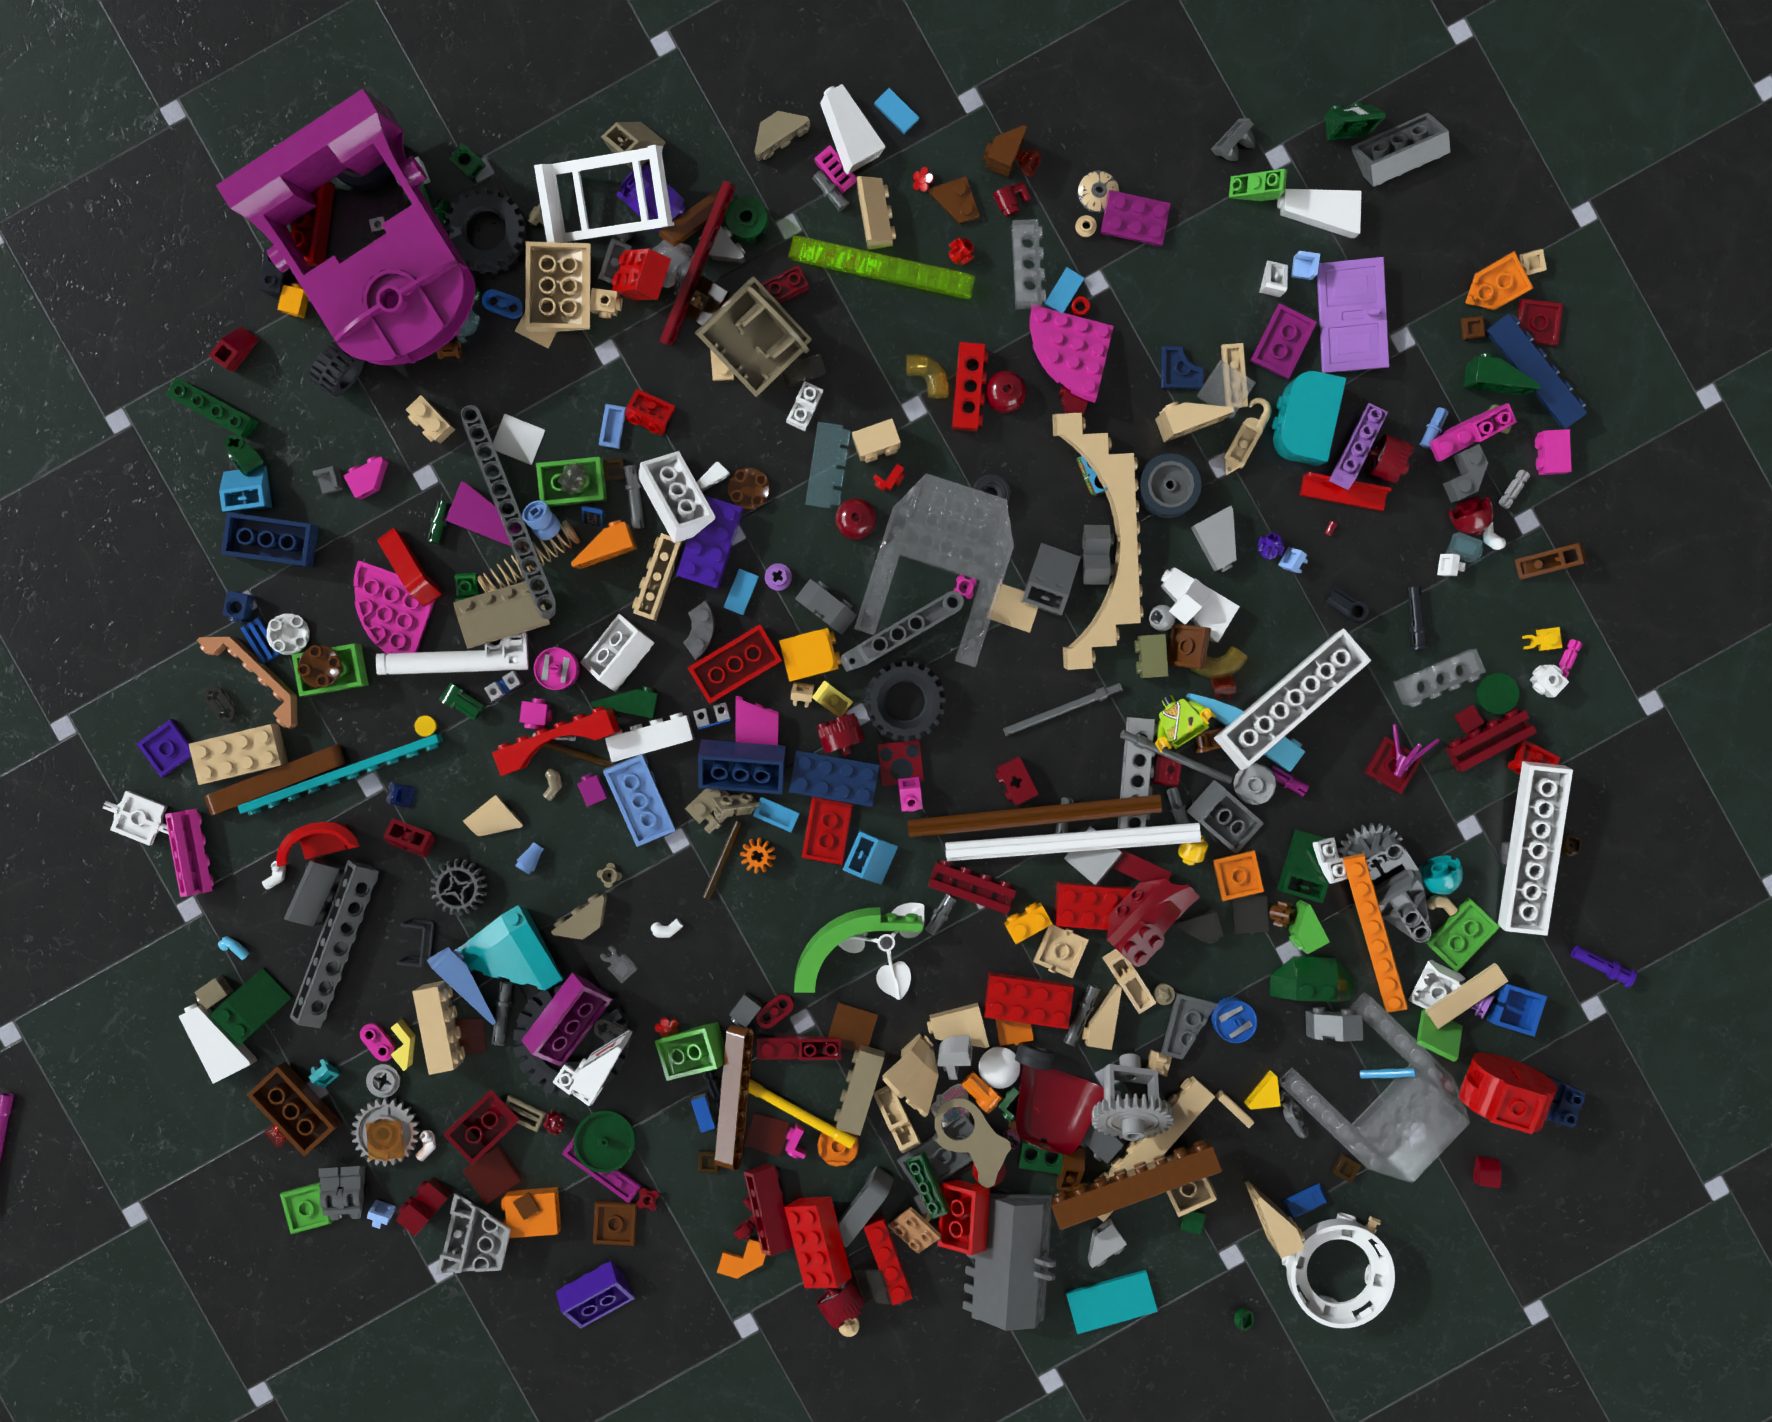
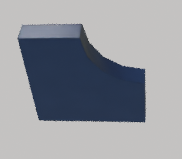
[1161,346,1204,390]

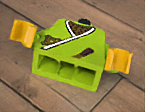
[1155,695,1216,753]

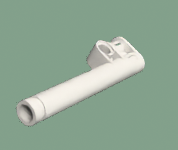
[376,631,529,675]

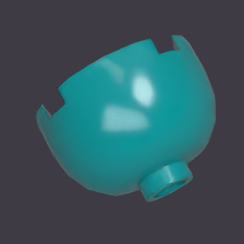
[1419,855,1463,895]

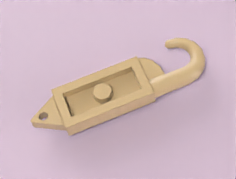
[1223,398,1272,475]

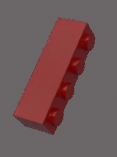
[863,1213,912,1306]

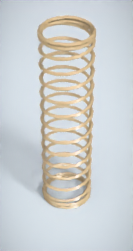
[477,520,580,593]

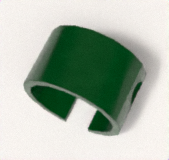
[725,196,769,244]

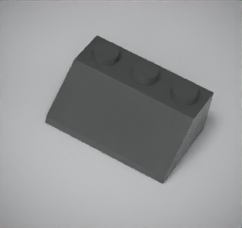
[284,857,345,927]

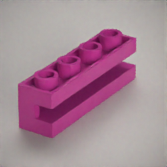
[165,808,213,897]

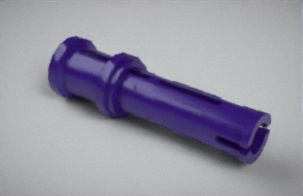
[1571,945,1637,988]

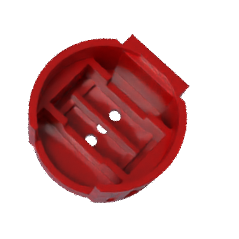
[1459,1052,1557,1134]

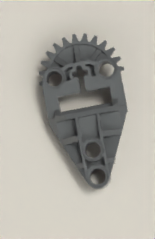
[1337,823,1431,942]

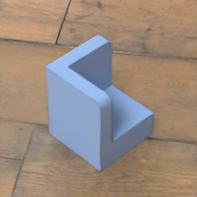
[1291,251,1320,280]

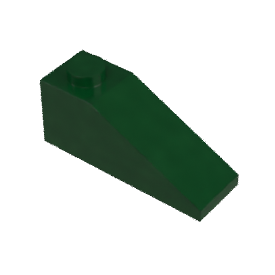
[590,686,660,718]

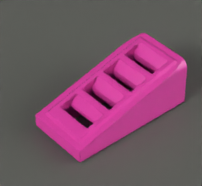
[814,145,857,194]

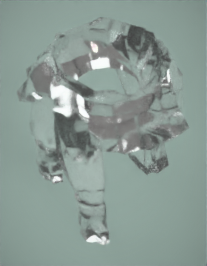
[652,240,694,297]

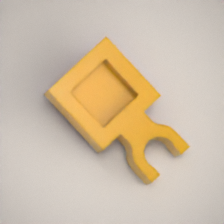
[1522,627,1562,651]

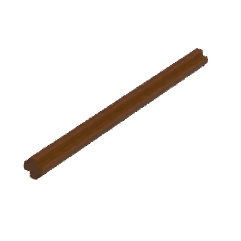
[908,795,1162,838]

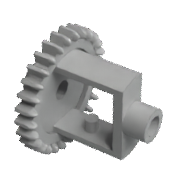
[1092,1054,1174,1141]

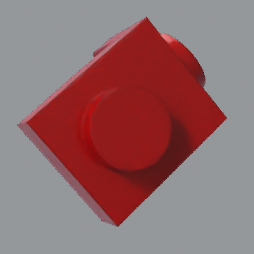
[873,464,905,492]

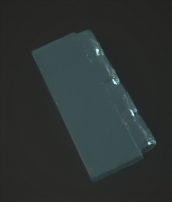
[805,422,851,509]

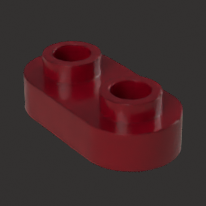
[756,993,794,1029]

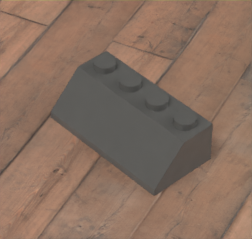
[1351,113,1450,187]

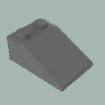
[1187,780,1264,854]

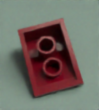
[443,1090,520,1165]

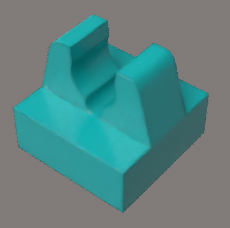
[309,1059,340,1088]

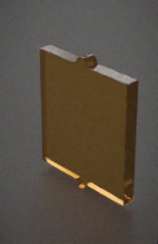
[366,1119,404,1161]

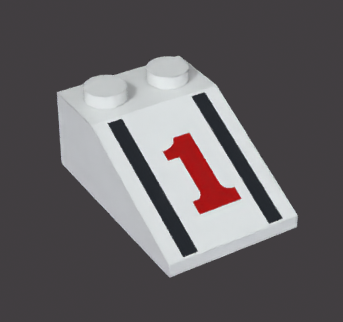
[571,1030,632,1100]

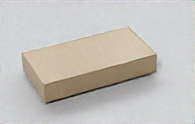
[1215,1090,1254,1128]

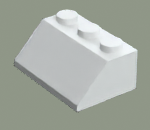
[580,614,654,692]

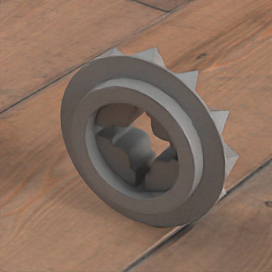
[366,1064,401,1098]

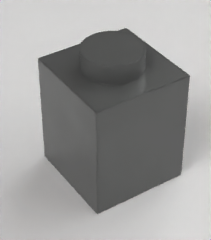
[729,992,762,1027]

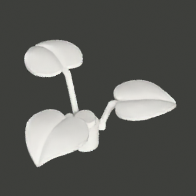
[839,903,924,1000]

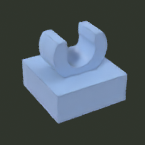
[1278,547,1308,573]
[367,1200,396,1229]

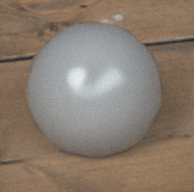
[1149,605,1175,631]

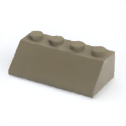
[453,581,550,649]

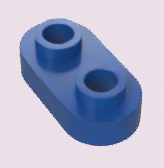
[482,289,524,319]

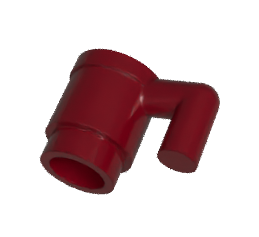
[993,183,1032,217]

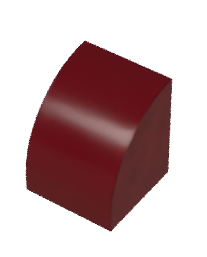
[1473,1155,1501,1188]

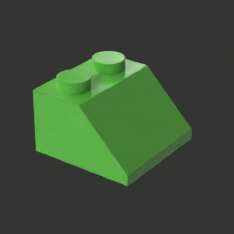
[1289,900,1330,954]

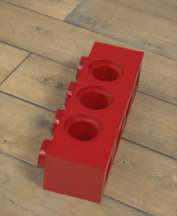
[952,342,989,431]

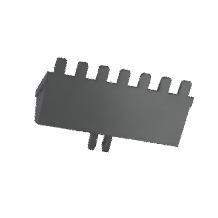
[963,1193,1056,1331]

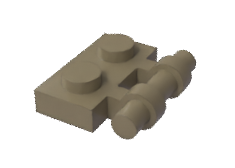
[685,789,735,834]

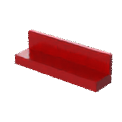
[1300,472,1392,511]

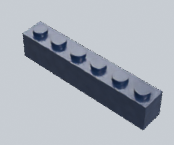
[1485,313,1587,429]

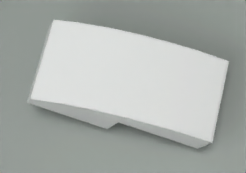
[786,381,824,431]
[1313,838,1348,883]
[553,1064,603,1106]

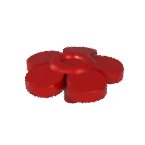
[913,167,934,192]
[655,1018,679,1037]

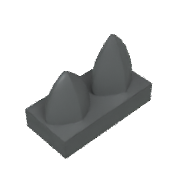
[1211,118,1255,161]

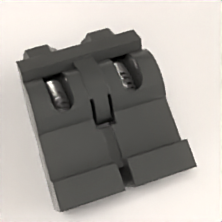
[319,1166,366,1220]

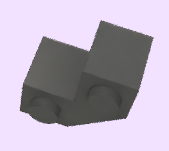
[1443,444,1488,503]
[1082,525,1114,585]
[795,579,857,635]
[1305,1006,1363,1042]

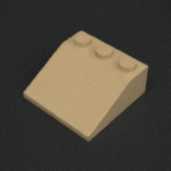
[1155,401,1234,443]
[1245,1181,1305,1258]

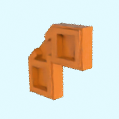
[717,1237,766,1279]

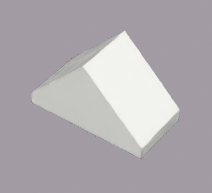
[1259,261,1288,298]
[1169,578,1212,624]

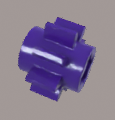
[1258,533,1285,559]

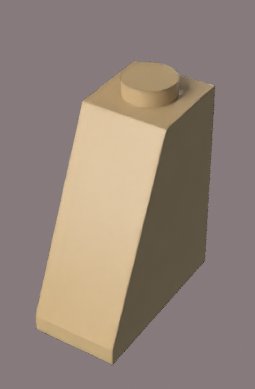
[927,1003,989,1048]

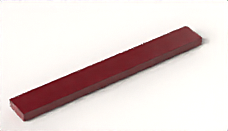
[660,180,736,345]

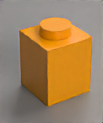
[277,283,309,318]

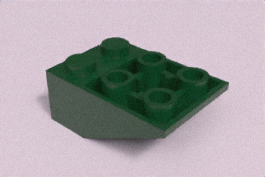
[1277,829,1336,904]

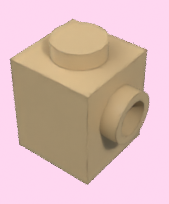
[590,288,622,319]

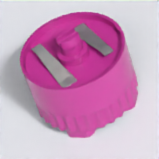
[534,648,580,690]

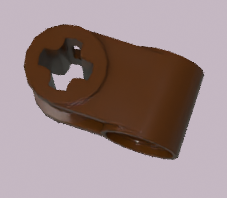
[1195,727,1225,753]

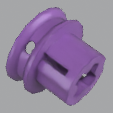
[765,564,792,591]
[1470,995,1495,1019]

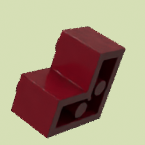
[396,1177,452,1236]

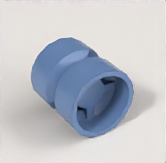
[522,500,561,540]

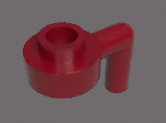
[733,1196,755,1240]

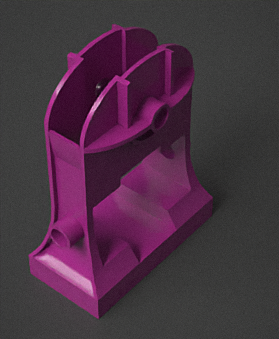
[216,89,475,365]

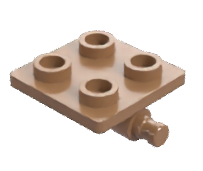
[888,1198,941,1253]

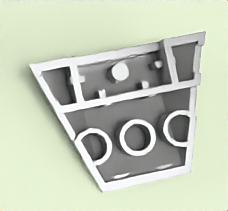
[436,1193,511,1275]

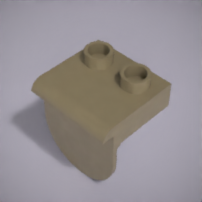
[695,276,812,397]

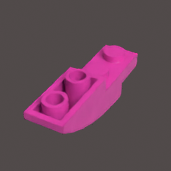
[1429,403,1517,461]

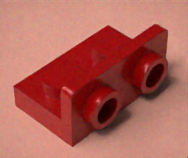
[625,389,675,435]
[1507,739,1560,775]

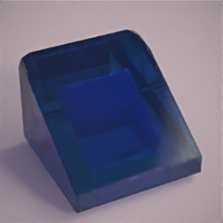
[386,782,415,807]

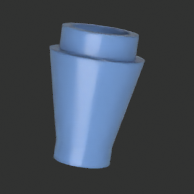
[515,842,544,875]

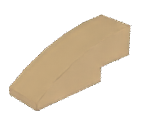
[1102,949,1156,1014]

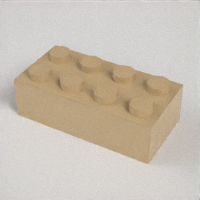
[189,724,288,785]
[412,981,465,1075]

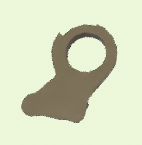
[935,1098,1011,1188]

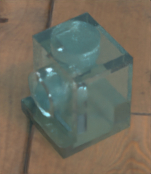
[456,309,480,343]

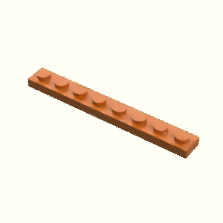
[1343,853,1408,1013]

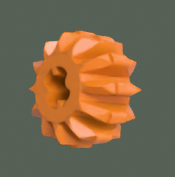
[740,837,776,874]

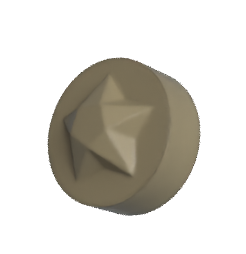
[1153,983,1175,1005]

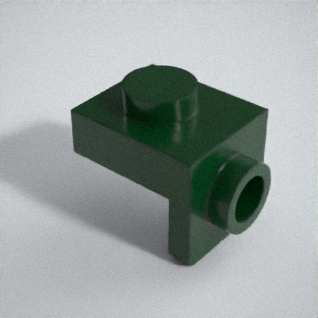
[998,1087,1020,1123]

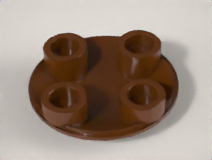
[728,468,770,510]
[297,645,342,688]

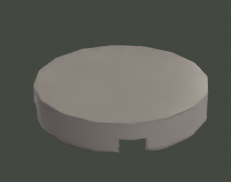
[1233,763,1276,805]

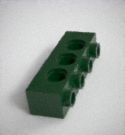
[166,377,259,439]

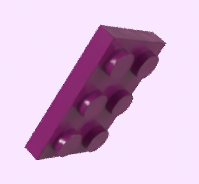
[1100,190,1170,247]
[1250,303,1317,380]

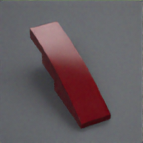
[1112,848,1172,882]

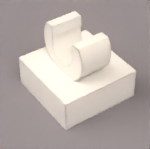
[1437,554,1465,576]

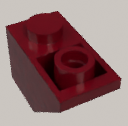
[208,326,259,373]

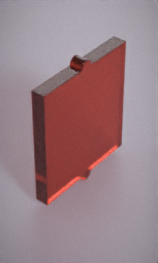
[455,1018,487,1054]
[745,1113,790,1156]

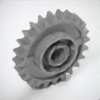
[351,1097,421,1166]

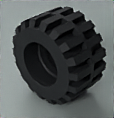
[309,341,364,398]

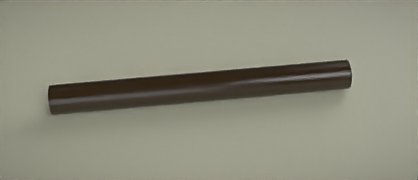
[545,741,618,768]
[702,820,743,900]

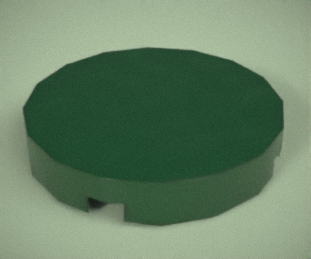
[1476,673,1519,714]

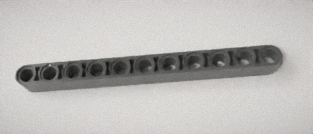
[461,405,556,619]

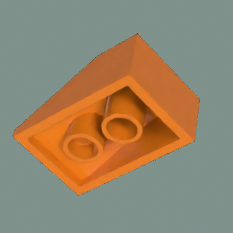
[571,520,638,569]

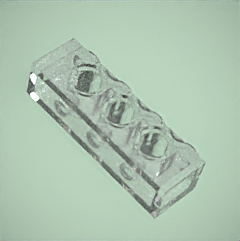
[1011,219,1046,309]
[1393,649,1486,707]

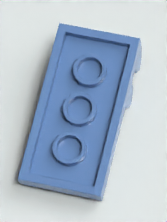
[603,754,676,847]

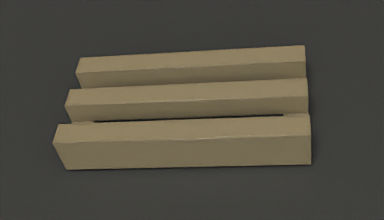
[505,1094,547,1132]

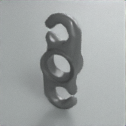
[1279,1090,1308,1138]

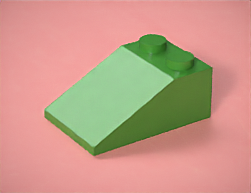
[655,1022,725,1081]

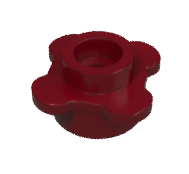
[637,1188,659,1211]

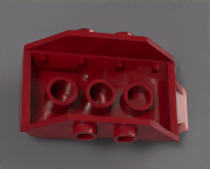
[1107,879,1200,967]

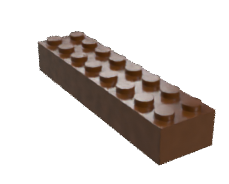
[1051,1139,1222,1230]

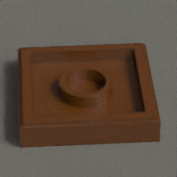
[1167,623,1211,670]
[828,1002,878,1051]
[593,1200,637,1246]

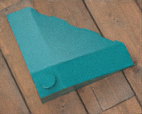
[457,905,564,991]

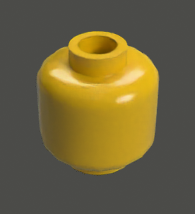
[1178,835,1208,865]

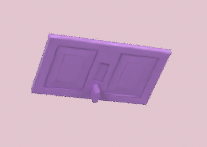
[1317,257,1389,374]

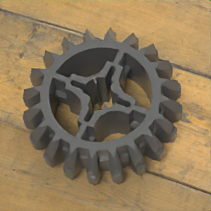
[430,859,488,916]

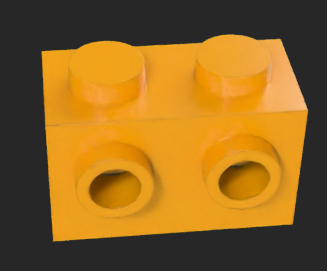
[1004,903,1052,944]

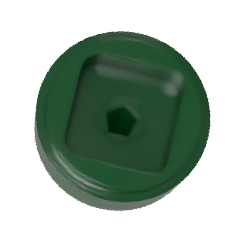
[1234,1308,1254,1331]

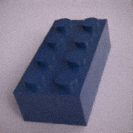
[221,512,318,568]
[698,739,786,794]
[789,750,880,807]

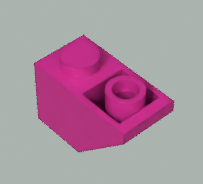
[343,456,388,500]

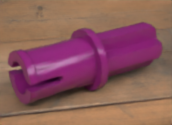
[1270,765,1309,797]

